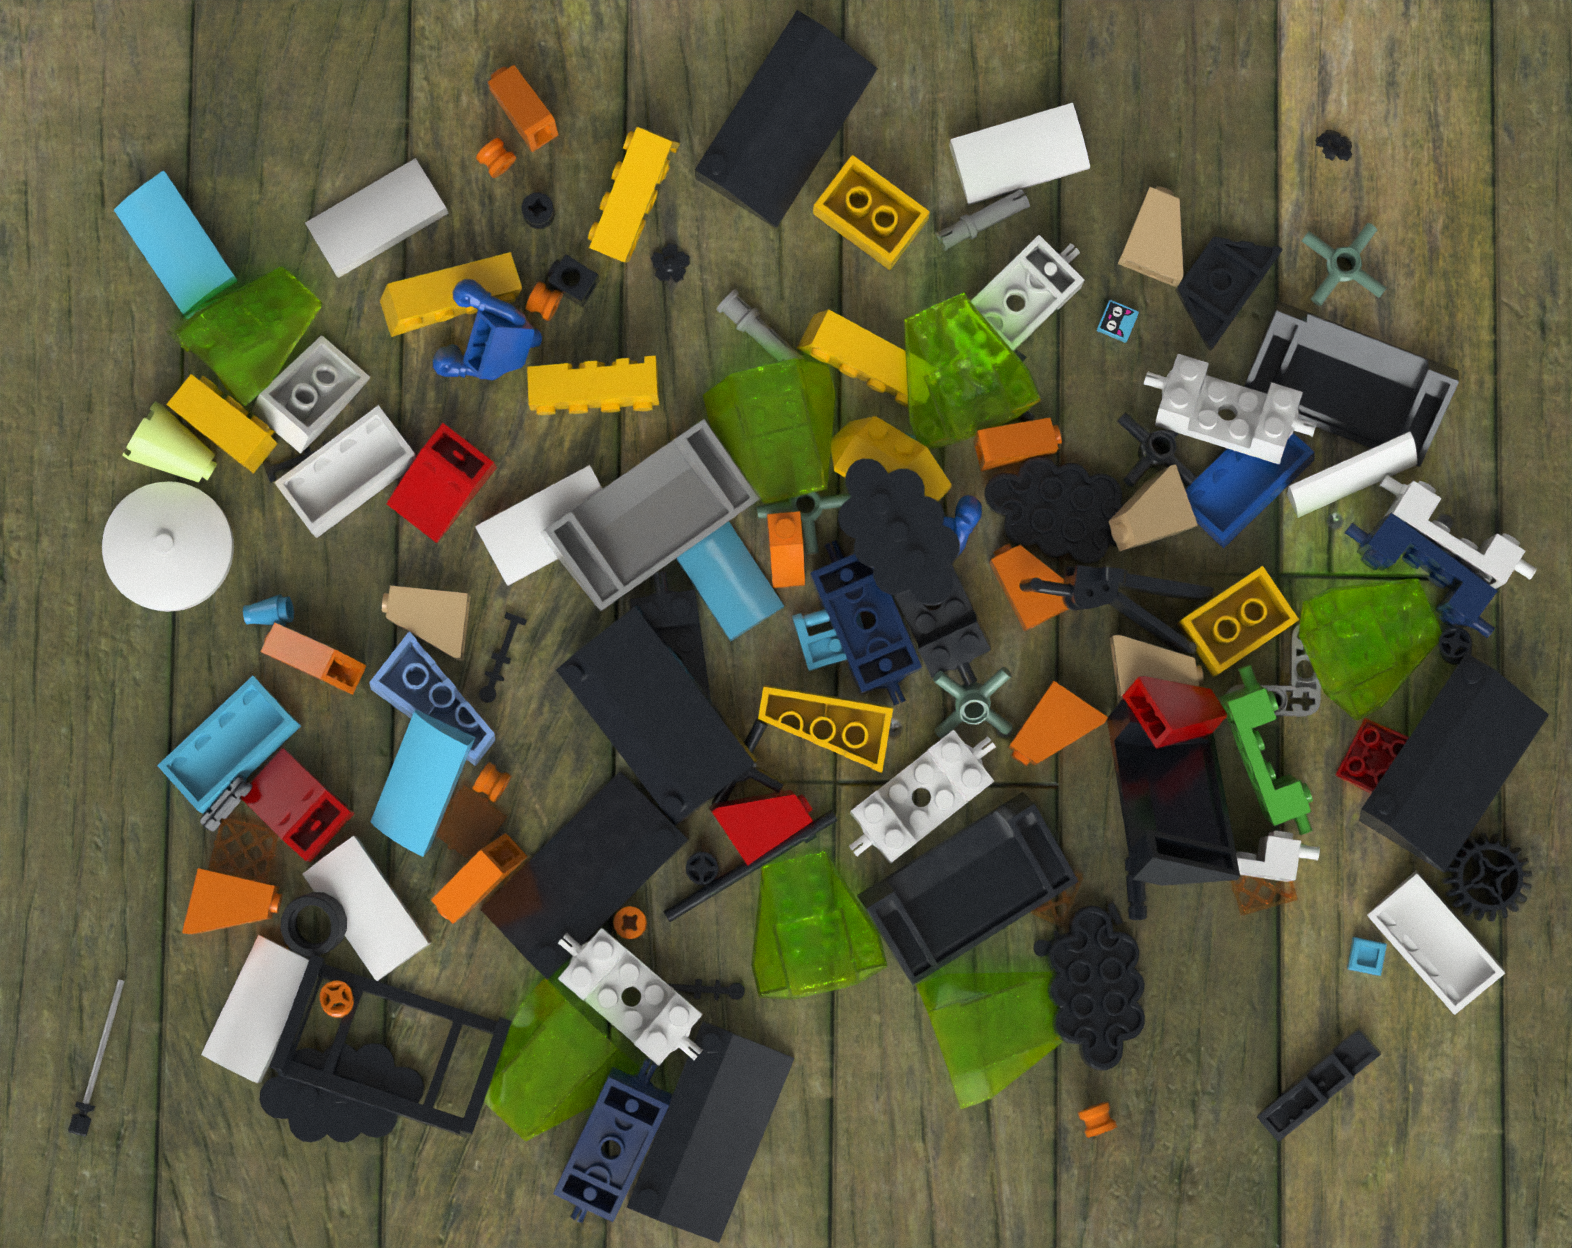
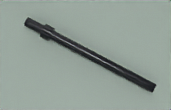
[663,810,838,922]

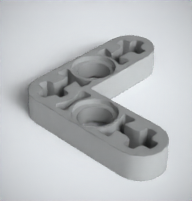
[1226,622,1322,717]

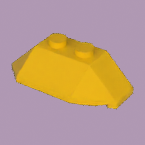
[829,416,952,501]

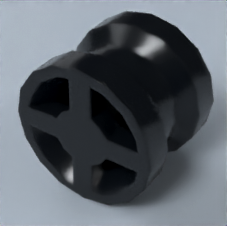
[521,192,555,229]
[1439,627,1472,665]
[686,852,719,885]

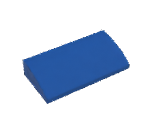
[1185,433,1315,549]

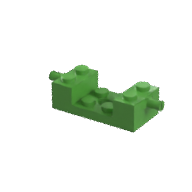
[1219,665,1313,835]

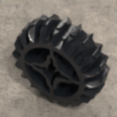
[1442,833,1532,922]

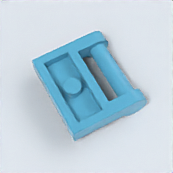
[792,609,864,671]

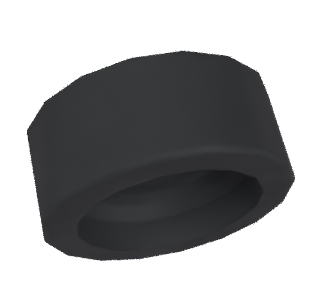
[281,892,347,957]

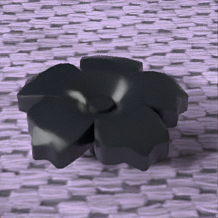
[1315,130,1352,161]
[651,243,690,283]

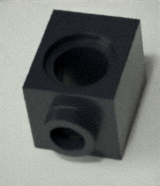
[547,254,600,307]

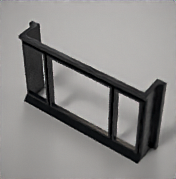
[269,954,512,1138]

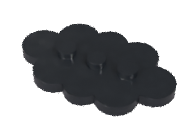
[984,456,1123,564]
[838,459,960,605]
[1047,905,1145,1071]
[259,1043,425,1143]

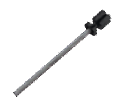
[68,979,125,1136]

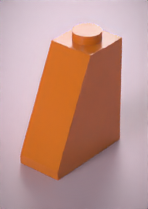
[488,65,558,152]
[973,417,1062,472]
[767,511,805,588]
[989,544,1068,632]
[260,622,366,695]
[1008,681,1108,766]
[431,833,528,924]
[182,868,283,934]

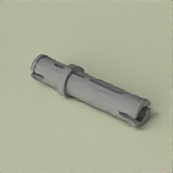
[936,189,1030,251]

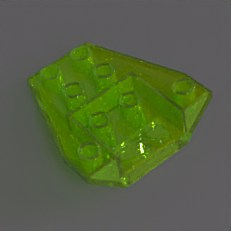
[166,266,323,406]
[904,293,1041,450]
[703,358,836,504]
[1298,578,1442,721]
[751,851,888,1000]
[916,972,1064,1110]
[484,978,641,1142]

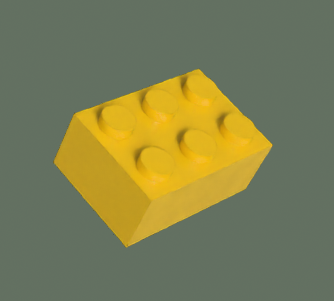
[813,155,930,270]
[166,374,278,474]
[1177,566,1299,677]

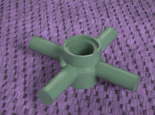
[1302,223,1387,306]
[756,457,851,555]
[933,667,1012,739]

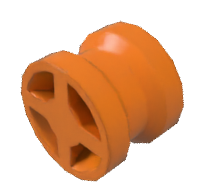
[476,138,516,178]
[525,281,563,321]
[472,762,512,803]
[613,906,647,939]
[320,981,354,1018]
[1077,1101,1118,1138]

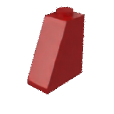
[1122,676,1228,749]
[708,790,813,865]

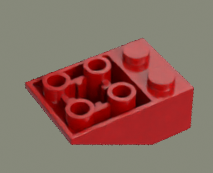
[386,423,497,543]
[1336,718,1409,794]
[241,748,355,862]

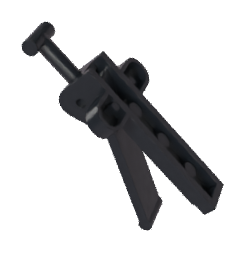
[1019,565,1214,654]

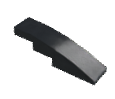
[1257,1027,1381,1142]

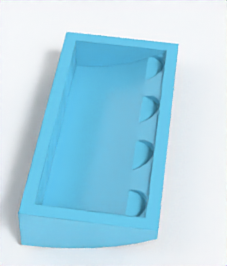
[114,170,238,316]
[676,521,785,642]
[157,676,301,814]
[370,710,475,857]

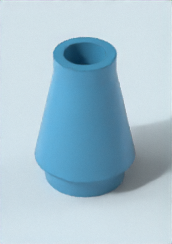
[243,594,294,626]

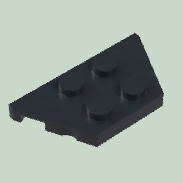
[1175,237,1283,351]

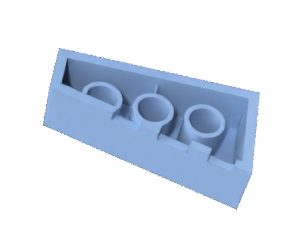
[369,631,495,766]

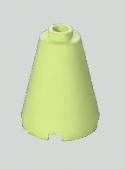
[122,401,217,482]

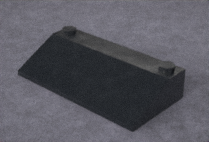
[695,10,878,229]
[1243,301,1459,467]
[556,605,757,826]
[1359,653,1549,873]
[1107,698,1240,886]
[480,771,689,980]
[857,792,1079,986]
[626,1020,794,1243]

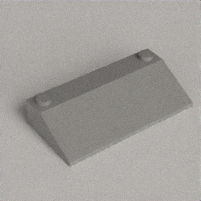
[540,419,759,611]

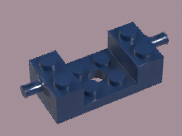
[1345,512,1498,638]
[810,540,922,706]
[553,1059,672,1223]

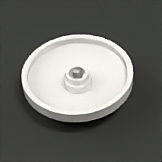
[102,482,234,612]

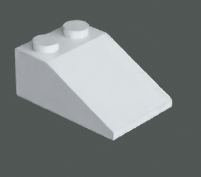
[252,335,370,454]

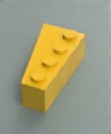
[588,127,680,262]
[380,252,522,337]
[797,309,941,408]
[527,355,659,415]
[758,685,893,773]

